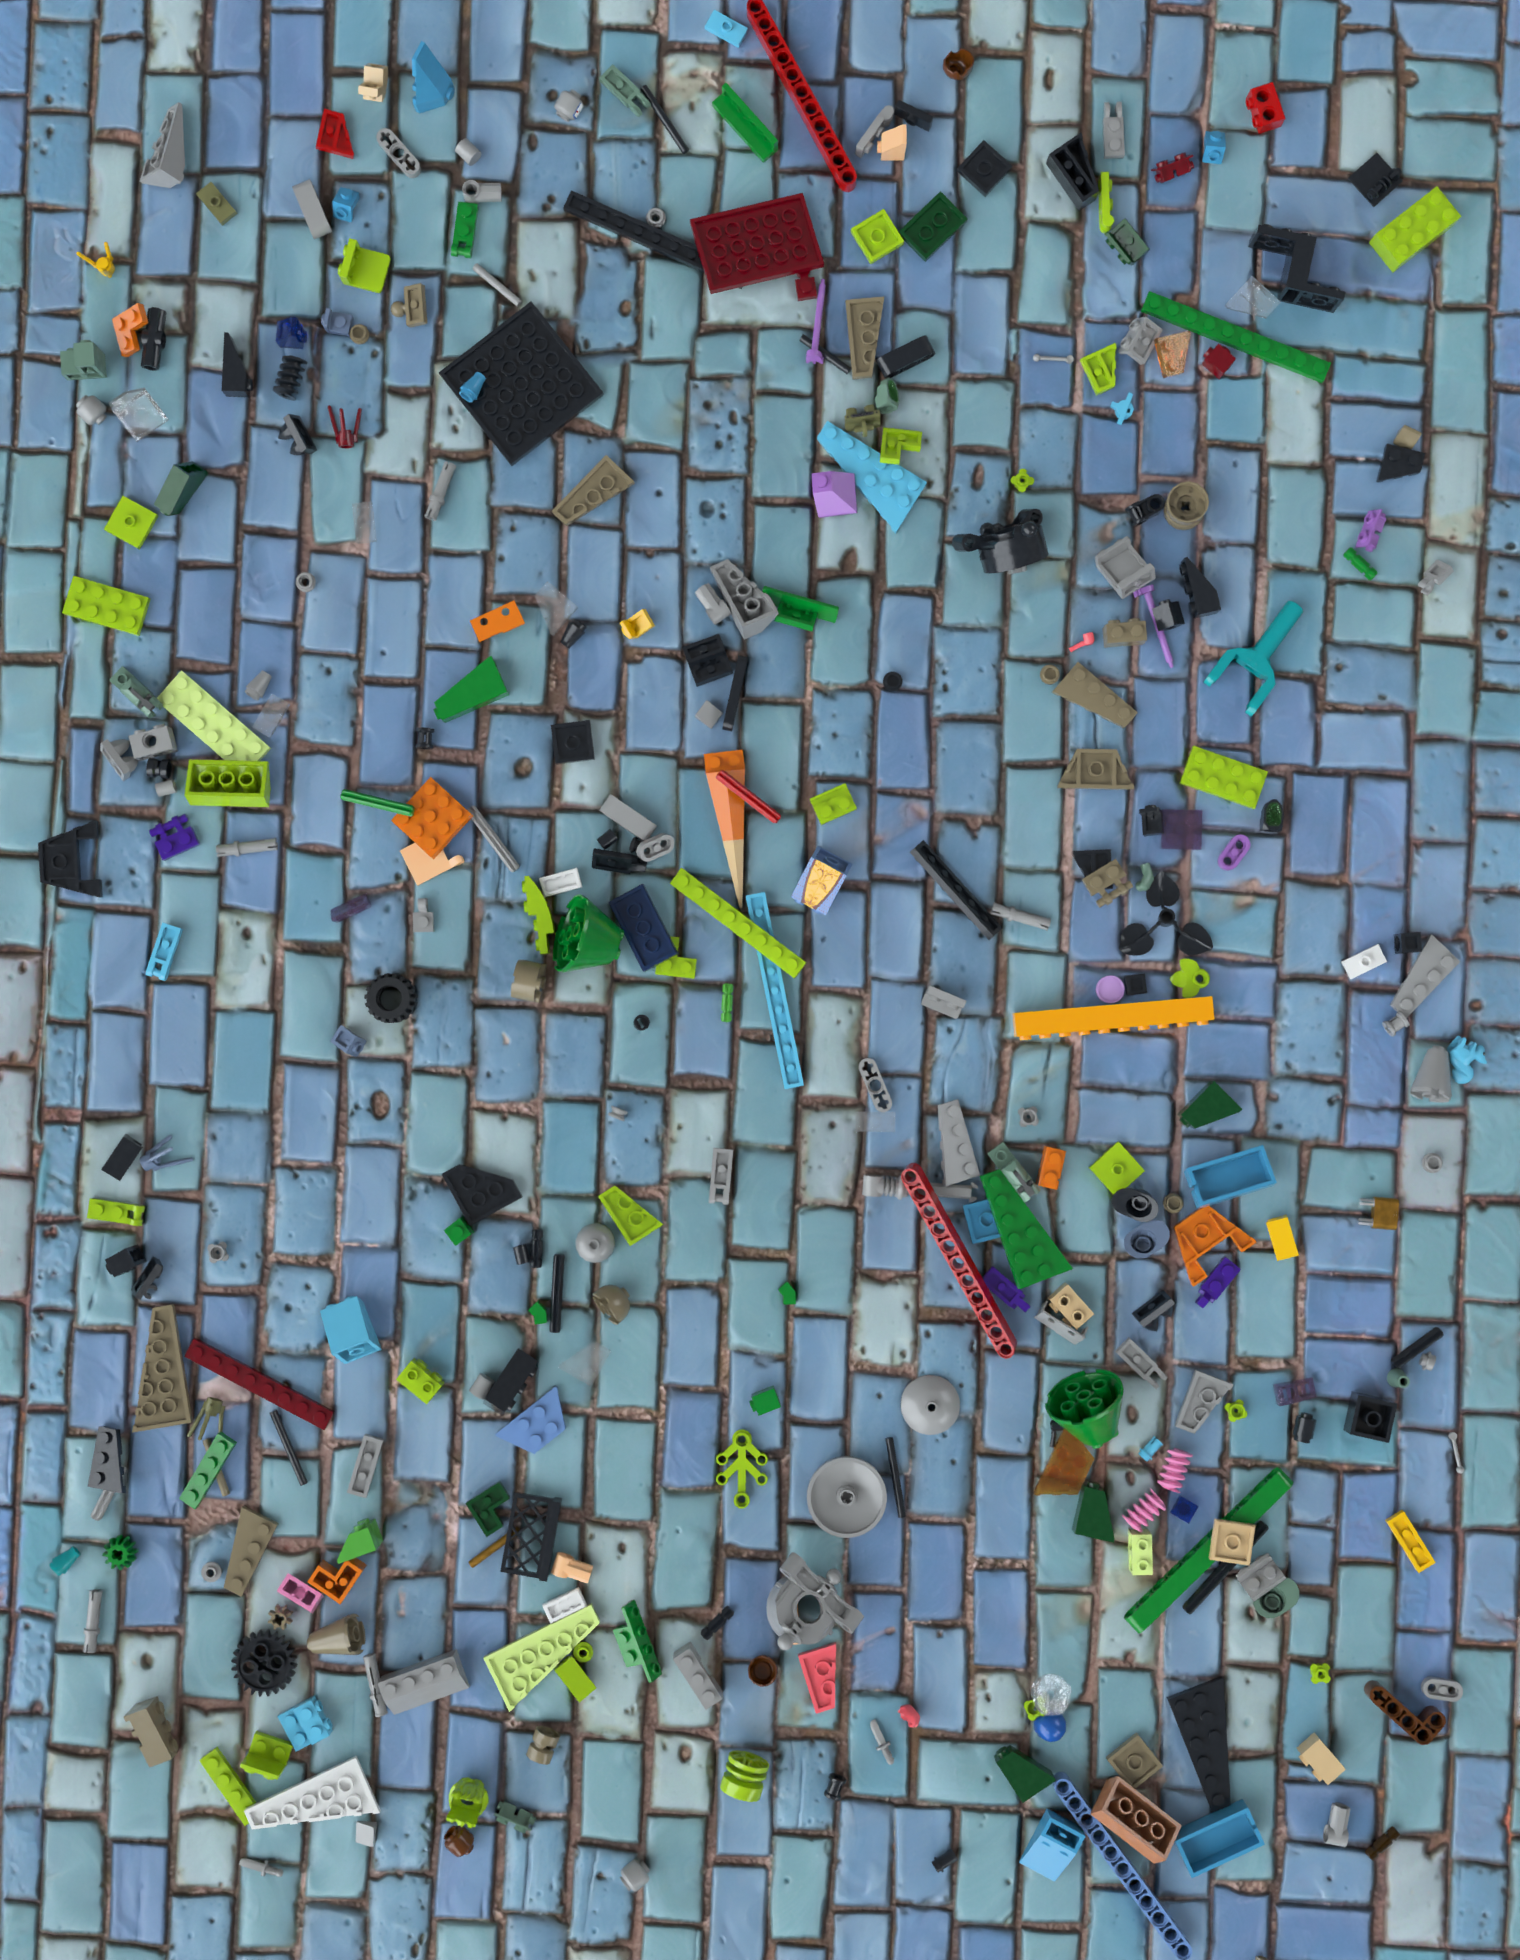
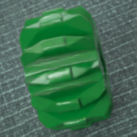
[102,1535,139,1570]

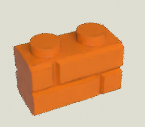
[1035,1146,1066,1190]

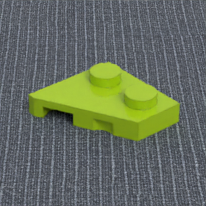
[1080,343,1116,396]

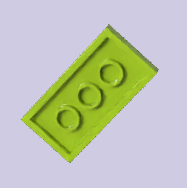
[62,576,151,636]
[1179,746,1268,809]

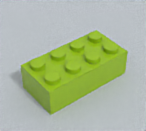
[1369,186,1462,273]

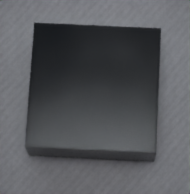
[1124,974,1147,995]

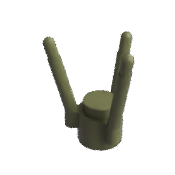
[187,1397,226,1441]

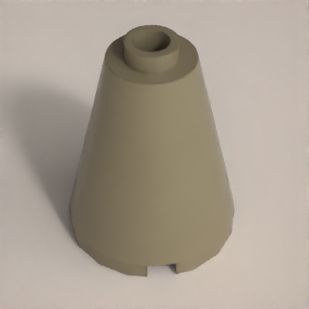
[307,1613,366,1655]

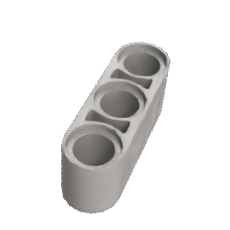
[292,179,332,240]
[599,794,657,841]

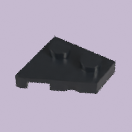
[1376,444,1425,483]

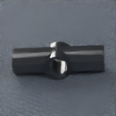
[141,307,167,371]

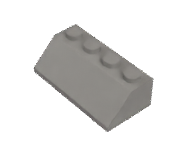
[378,1649,470,1715]

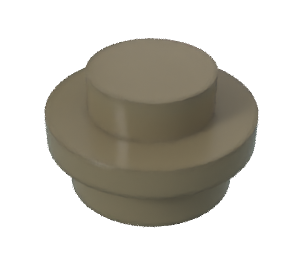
[349,324,370,344]
[1040,665,1060,685]
[1163,1193,1183,1213]

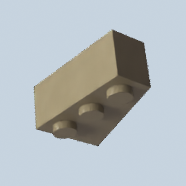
[123,1696,178,1767]

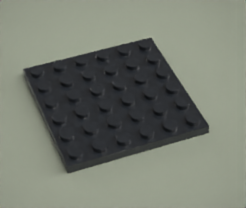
[439,301,604,467]

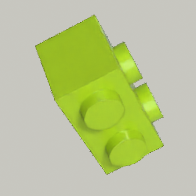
[396,1358,444,1405]

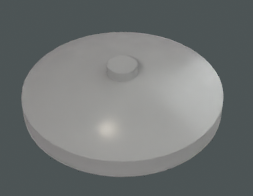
[807,1456,887,1538]

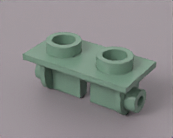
[494,1801,536,1834]

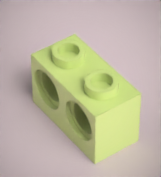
[1128,1529,1153,1575]

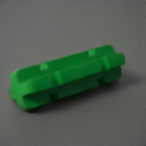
[1343,547,1378,580]

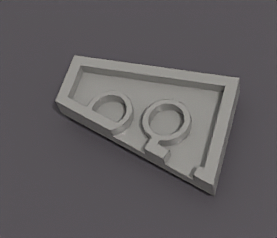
[1174,1370,1233,1434]

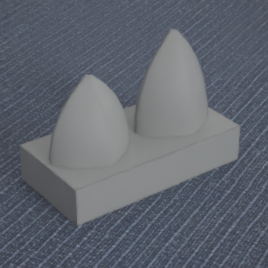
[100,739,138,781]

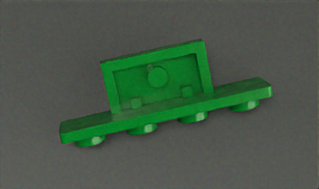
[762,586,839,632]
[613,1600,662,1683]

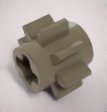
[268,1604,293,1630]

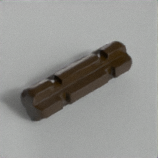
[1365,1826,1400,1861]

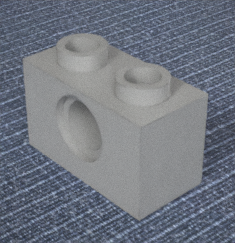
[128,724,178,761]

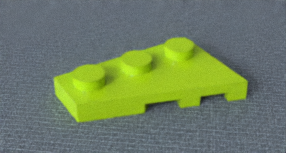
[598,1185,664,1246]

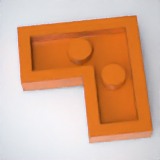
[112,303,148,357]

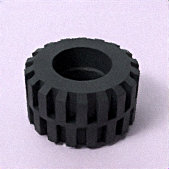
[364,973,418,1023]

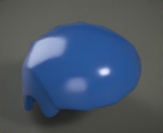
[1034,1710,1066,1742]

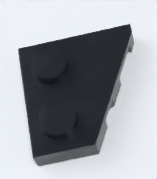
[1072,849,1113,889]

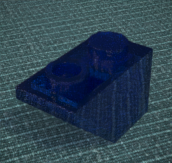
[276,316,307,349]

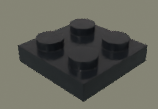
[957,140,1012,197]
[551,720,595,765]

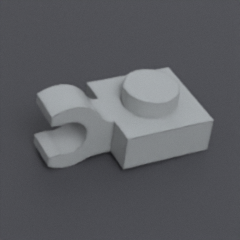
[1418,560,1454,595]
[413,898,434,932]

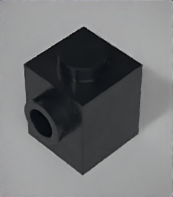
[1152,599,1185,631]

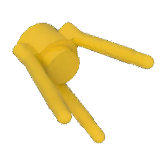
[76,242,115,278]

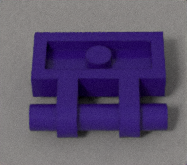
[149,814,200,861]

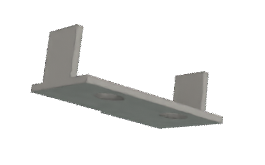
[1034,1301,1089,1345]

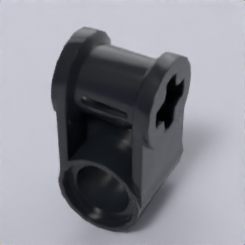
[1125,494,1165,527]

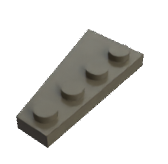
[845,296,884,380]
[552,455,635,526]
[1052,662,1138,728]
[224,1506,279,1597]

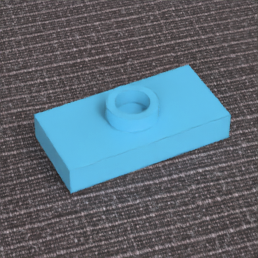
[705,10,748,48]

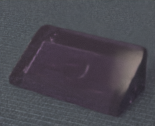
[330,894,372,923]

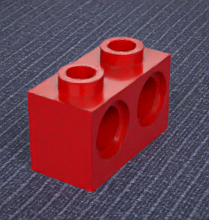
[1246,82,1286,134]

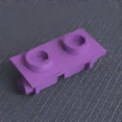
[1355,509,1386,552]

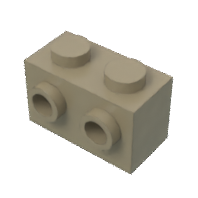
[1102,618,1147,648]

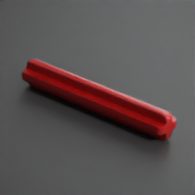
[716,770,781,823]

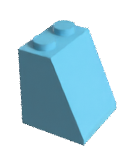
[320,1296,382,1364]

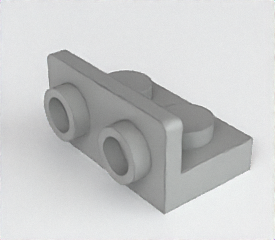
[1118,316,1163,365]
[921,986,966,1019]
[1236,1553,1286,1601]

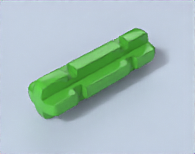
[721,983,733,1022]

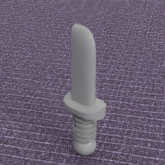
[870,1719,894,1765]
[239,1858,283,1877]

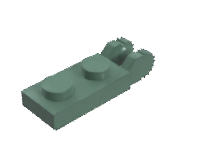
[599,64,651,117]

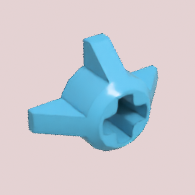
[1110,392,1134,425]

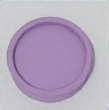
[1096,976,1125,1003]

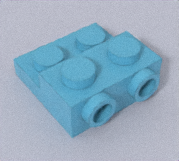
[277,1695,333,1752]

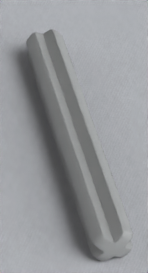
[467,806,520,872]

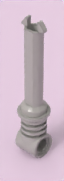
[862,1174,978,1202]

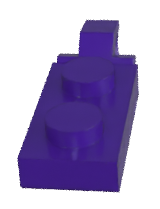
[1195,1256,1241,1308]
[982,1266,1031,1313]

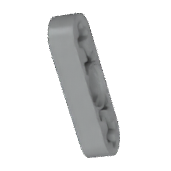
[376,128,421,178]
[859,1058,892,1112]

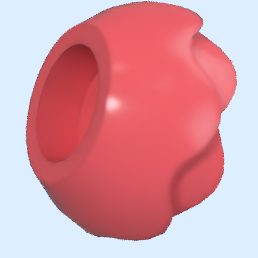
[898,1704,920,1728]

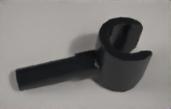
[1050,1420,1063,1448]

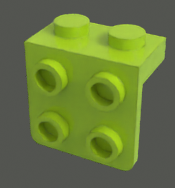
[338,238,391,293]

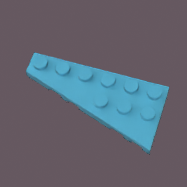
[817,421,927,534]

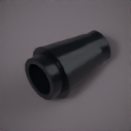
[560,618,587,649]

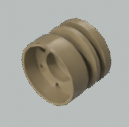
[1163,481,1209,530]

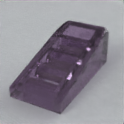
[1273,1377,1316,1406]

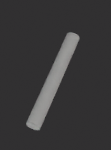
[473,263,522,307]

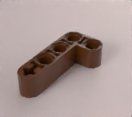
[1364,1680,1446,1745]

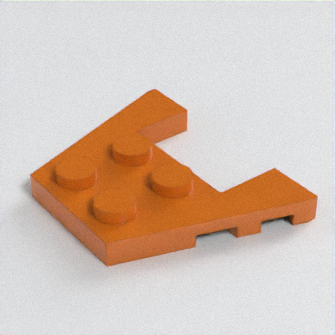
[1173,1206,1256,1287]

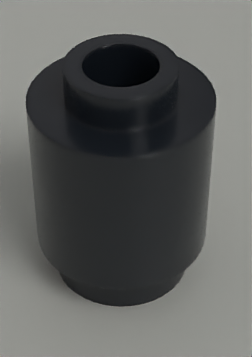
[1293,1412,1317,1443]

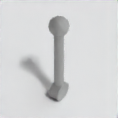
[1033,354,1074,364]
[1448,1432,1464,1473]

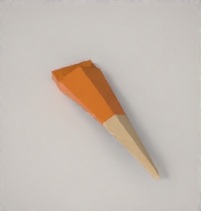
[704,750,745,908]

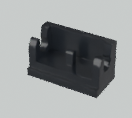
[101,1134,143,1181]

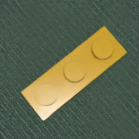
[1385,1510,1436,1573]

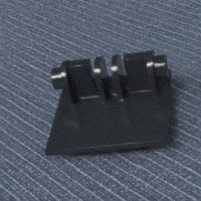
[1348,153,1403,207]

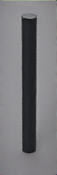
[640,85,689,154]
[269,1410,308,1486]
[885,1437,906,1518]

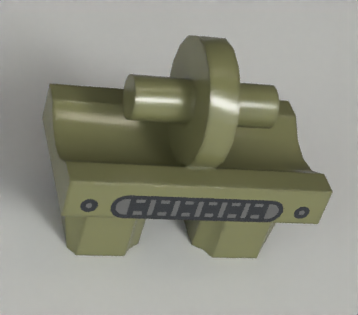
[844,404,880,437]

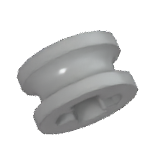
[608,1106,628,1121]

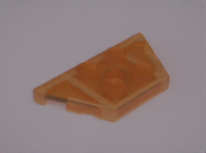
[1033,1428,1095,1496]

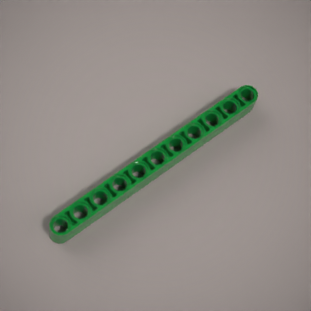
[1124,1467,1293,1633]

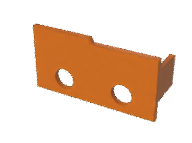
[470,600,525,642]

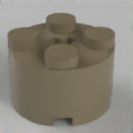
[511,960,547,1003]

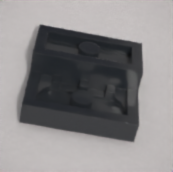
[682,634,733,687]

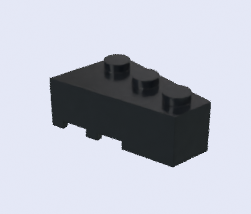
[1046,132,1099,211]
[483,1348,538,1416]

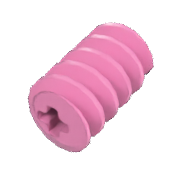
[1157,1448,1193,1493]
[1122,1488,1166,1532]

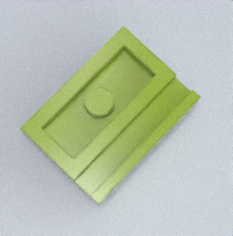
[809,783,857,825]

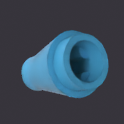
[459,372,486,403]

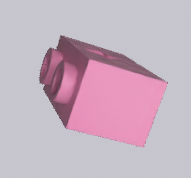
[277,1573,324,1614]

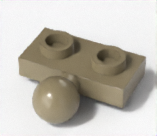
[391,283,428,328]

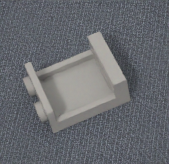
[1095,536,1156,599]

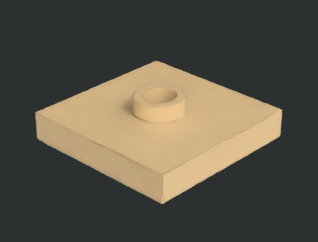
[1209,1518,1255,1566]

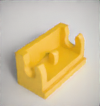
[1266,1214,1299,1261]

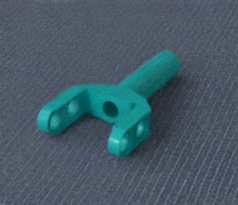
[1203,601,1304,717]

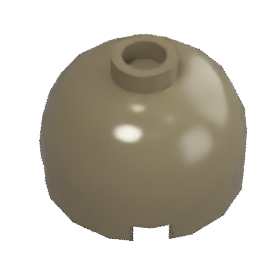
[592,1284,630,1325]

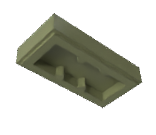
[196,182,237,226]

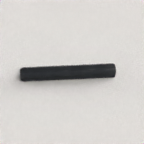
[549,1254,565,1333]

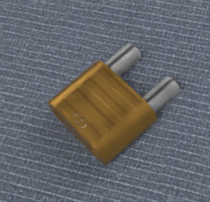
[1358,1197,1399,1230]

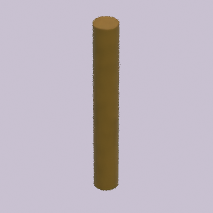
[469,1526,520,1568]

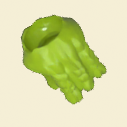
[446,1777,489,1828]

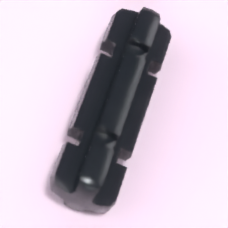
[531,1229,543,1268]
[701,1606,734,1640]

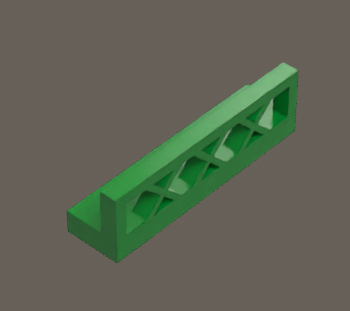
[712,83,778,163]

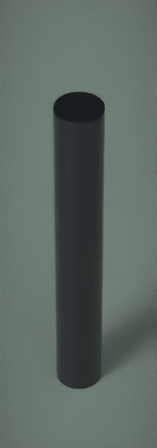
[799,334,851,374]

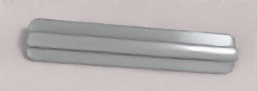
[91,1465,126,1521]

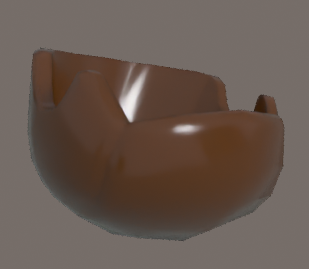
[943,48,974,80]
[748,1655,778,1687]

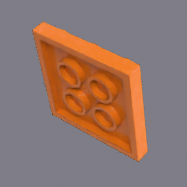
[391,777,473,859]

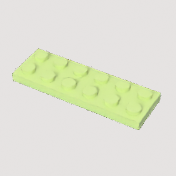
[157,670,271,761]

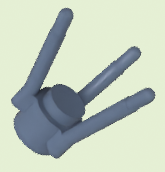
[140,1135,193,1171]

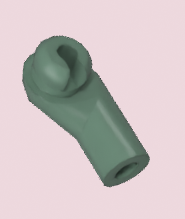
[1136,863,1154,892]

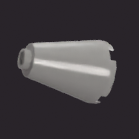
[1410,1046,1452,1103]

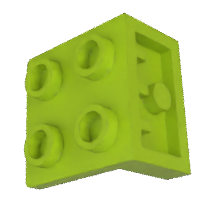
[240,1731,293,1780]

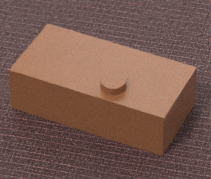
[1090,1776,1182,1864]

